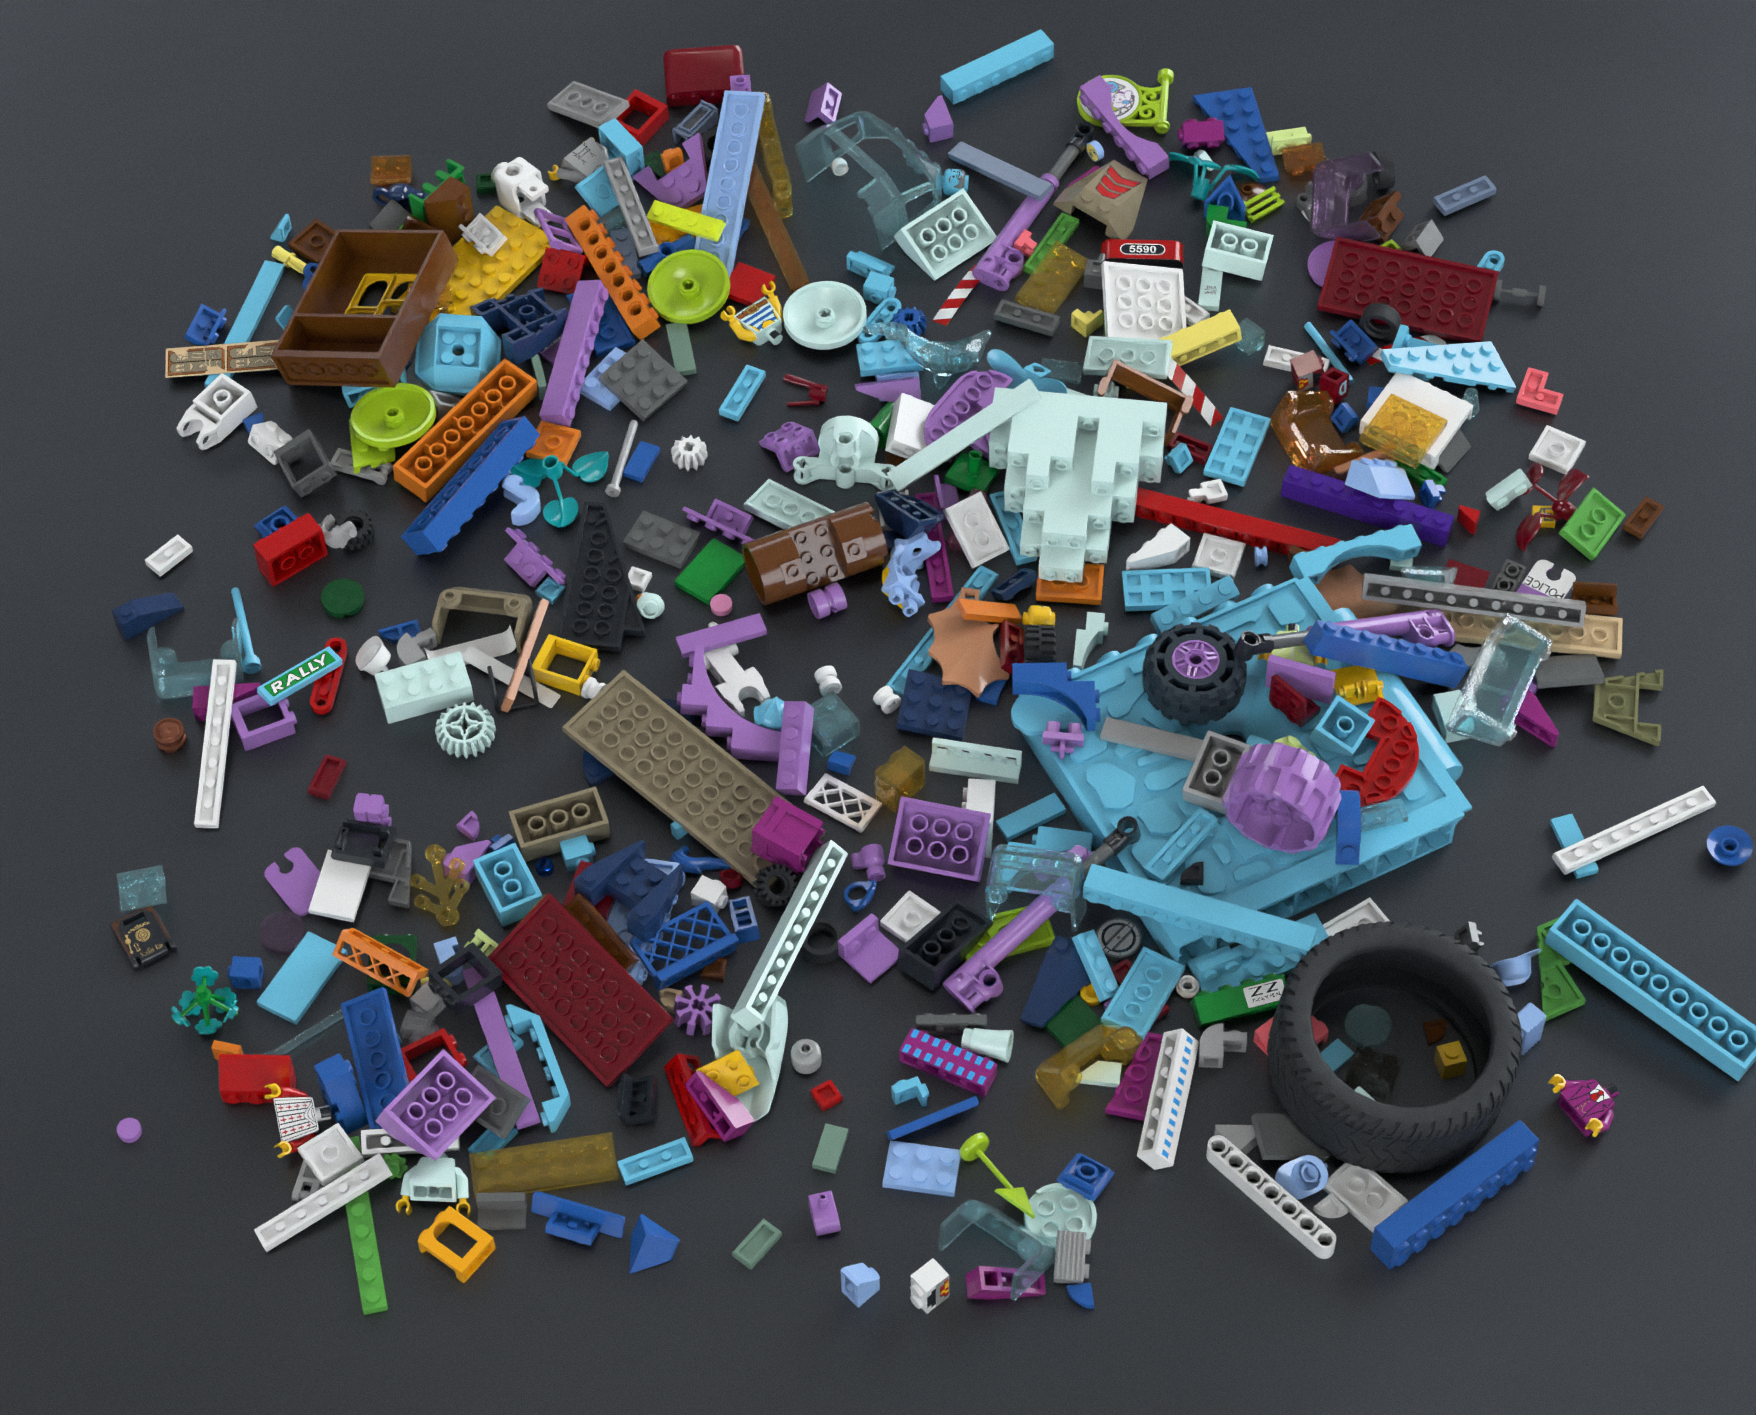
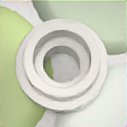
[1176,975,1199,998]

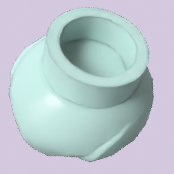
[635,592,665,619]

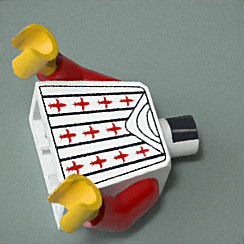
[264,1083,331,1158]

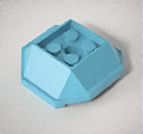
[415,313,501,396]

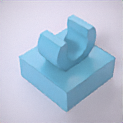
[1164,443,1194,474]

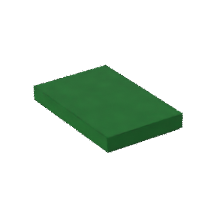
[674,538,745,606]

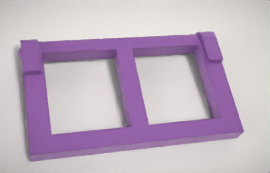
[534,208,583,254]

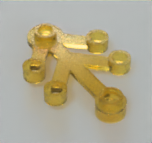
[410,844,470,927]

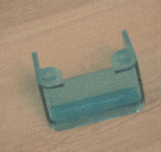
[147,618,244,699]
[985,844,1087,932]
[938,1199,1056,1301]

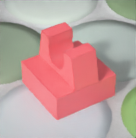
[1013,229,1037,258]

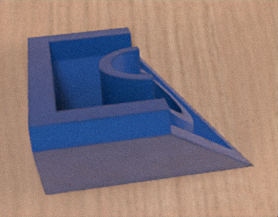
[1204,175,1246,221]
[629,1214,680,1274]

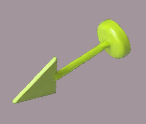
[959,1132,1035,1219]

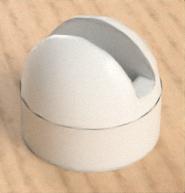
[831,158,849,176]

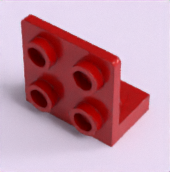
[537,247,590,294]

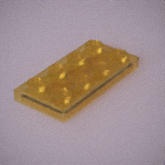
[1015,240,1088,315]

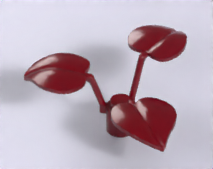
[1516,463,1589,552]

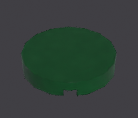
[321,578,365,618]

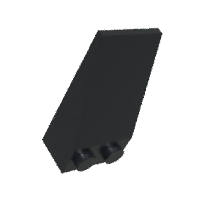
[897,899,993,991]

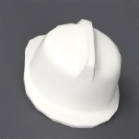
[356,636,391,675]

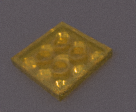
[1359,393,1448,469]

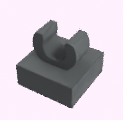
[1454,921,1484,950]

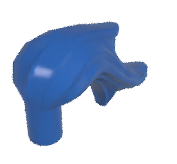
[670,845,732,874]

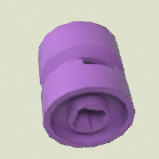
[807,582,847,620]

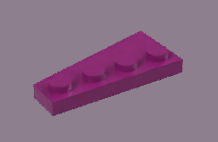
[1105,1032,1163,1121]

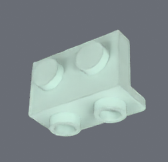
[1485,469,1533,511]

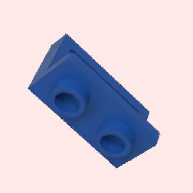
[184,303,227,346]
[1329,319,1379,366]

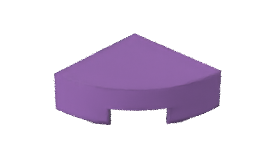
[456,811,480,841]

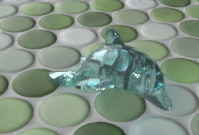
[863,322,992,390]

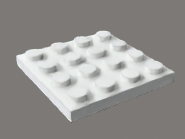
[1101,261,1187,339]

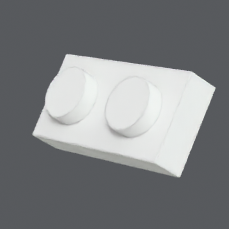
[145,534,193,577]

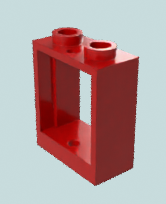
[616,89,669,147]
[401,1028,468,1084]

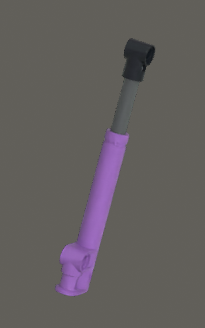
[972,121,1094,291]
[1233,609,1455,661]
[942,816,1141,1014]

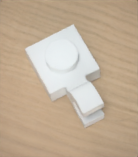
[1187,479,1228,505]

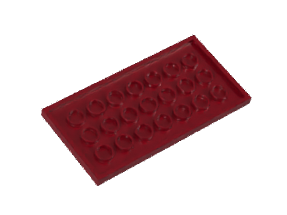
[1317,236,1499,343]
[488,893,675,1088]

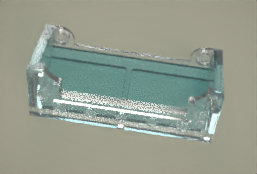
[1444,613,1553,747]

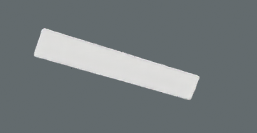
[462,645,561,708]

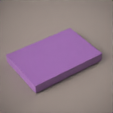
[1265,655,1336,704]

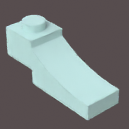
[1073,612,1109,671]

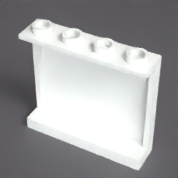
[1359,372,1473,470]

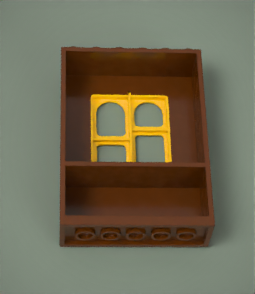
[271,229,459,388]

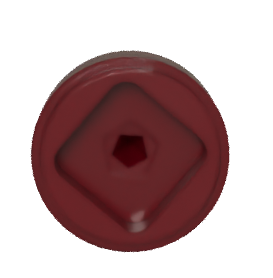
[719,869,742,888]

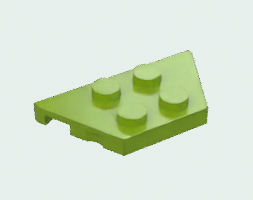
[349,419,395,474]

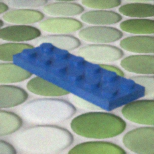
[341,987,409,1130]

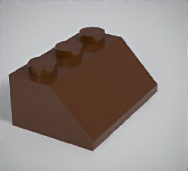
[424,176,474,242]

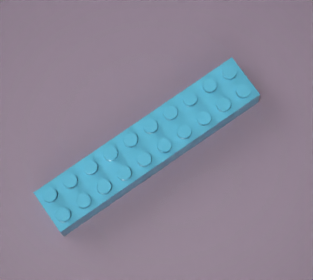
[1544,899,1756,1082]

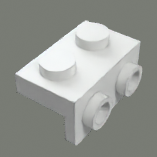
[458,213,508,257]
[248,421,297,465]

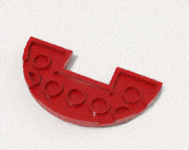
[1335,696,1419,809]

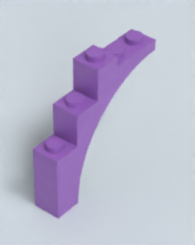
[676,645,781,762]

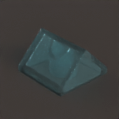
[1402,565,1457,584]

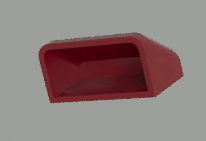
[663,45,744,107]

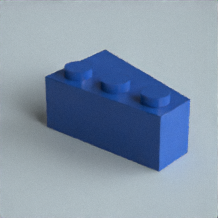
[314,1053,369,1134]

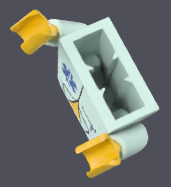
[396,1153,471,1217]

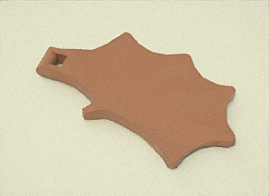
[1315,565,1401,619]
[927,587,1010,698]

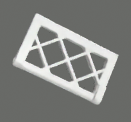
[804,773,882,833]

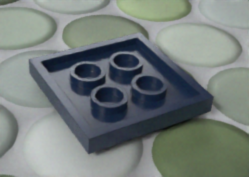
[896,669,972,742]

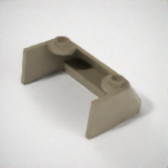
[432,587,533,653]

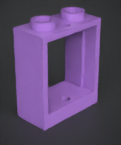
[231,694,297,752]

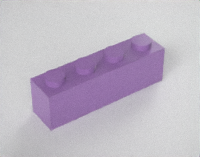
[776,701,814,796]

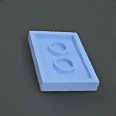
[580,347,626,411]
[883,1140,961,1197]

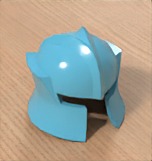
[754,696,784,732]

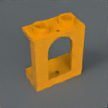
[418,1206,496,1283]

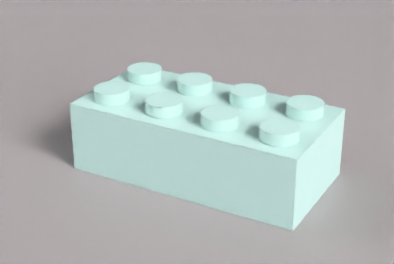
[374,651,474,724]

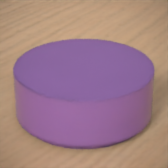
[117,1118,142,1143]

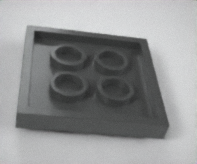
[598,339,688,422]

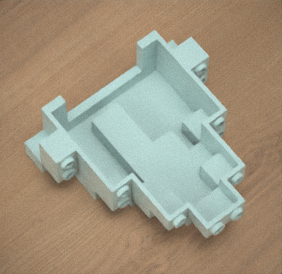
[989,387,1167,583]

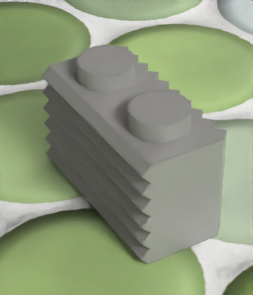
[1053,1230,1091,1284]

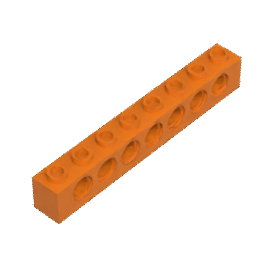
[565,205,660,340]

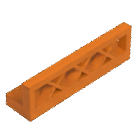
[332,928,429,997]

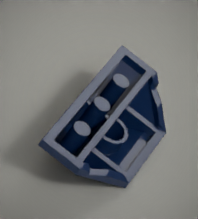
[875,490,945,539]

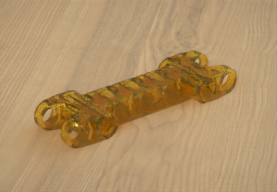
[757,92,793,218]

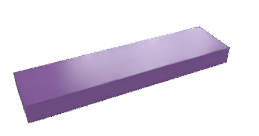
[676,613,767,658]

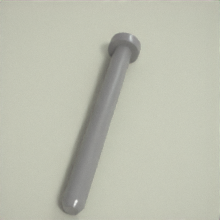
[605,420,638,497]

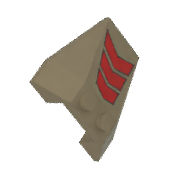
[1053,160,1148,239]

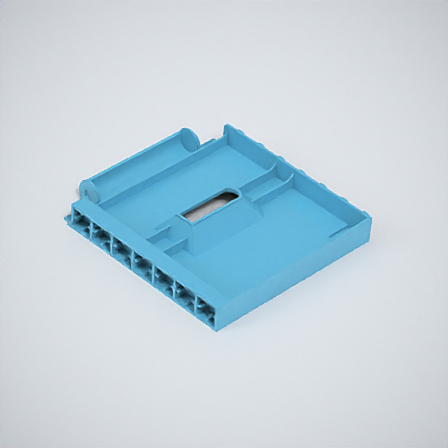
[1016,576,1472,965]

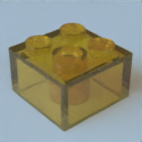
[874,745,925,813]

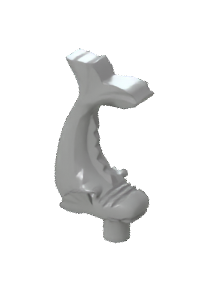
[318,514,357,549]

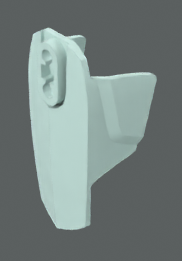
[712,995,788,1121]

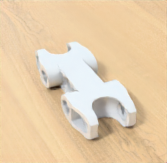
[689,622,770,718]

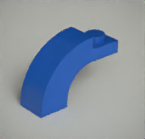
[1335,790,1361,865]

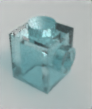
[1233,317,1265,356]

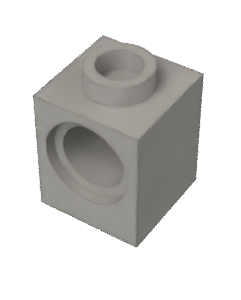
[410,980,446,1023]

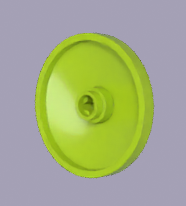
[647,249,730,324]
[351,383,436,448]

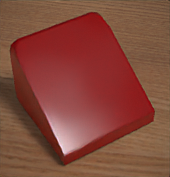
[1457,505,1481,535]

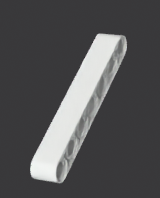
[1206,1135,1336,1259]

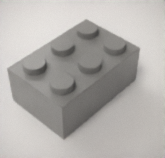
[1182,730,1251,815]

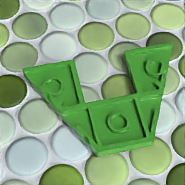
[1536,917,1586,1022]

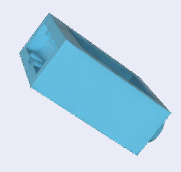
[598,118,645,181]

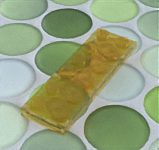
[469,1132,619,1201]

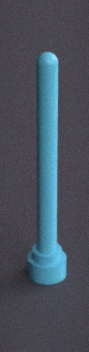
[231,587,261,674]

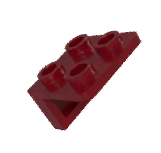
[1269,674,1321,728]

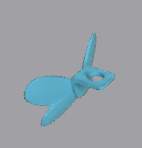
[987,349,1067,394]

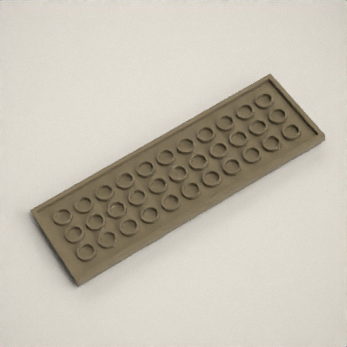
[562,670,825,889]

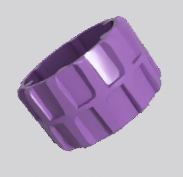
[1222,742,1341,854]

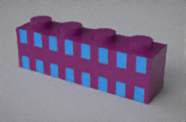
[899,1028,997,1098]

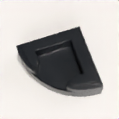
[1180,861,1204,886]

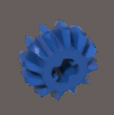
[892,306,927,339]

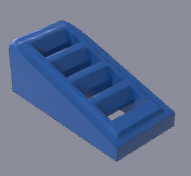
[727,896,760,944]

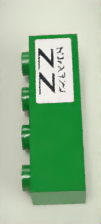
[1191,973,1286,1028]

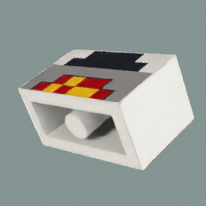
[910,1258,949,1314]

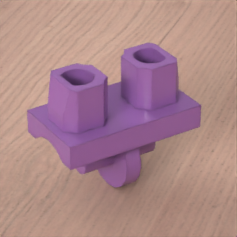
[1042,721,1084,759]

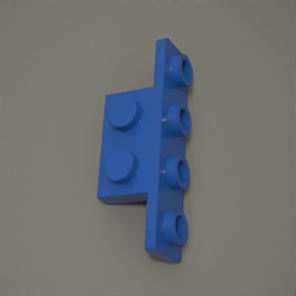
[531,1191,625,1246]

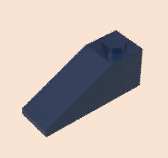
[112,592,184,640]

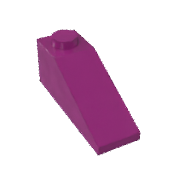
[192,683,261,721]
[1498,683,1559,748]
[685,1071,755,1142]
[965,1266,1046,1300]

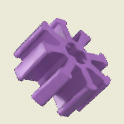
[674,984,721,1036]

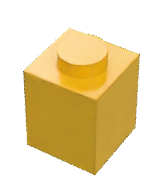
[1434,1041,1467,1080]

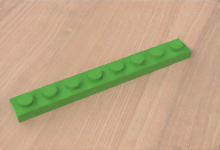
[341,1136,388,1315]

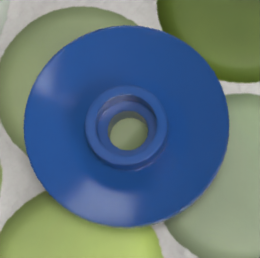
[1706,825,1753,866]

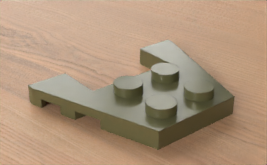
[1592,669,1663,746]

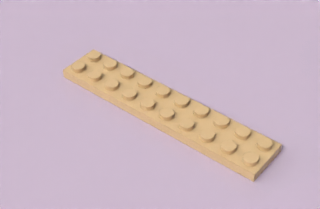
[1400,604,1623,659]

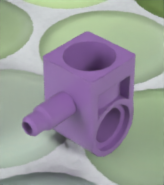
[808,1191,841,1236]

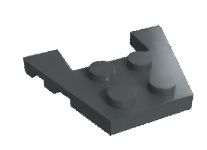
[368,838,412,909]

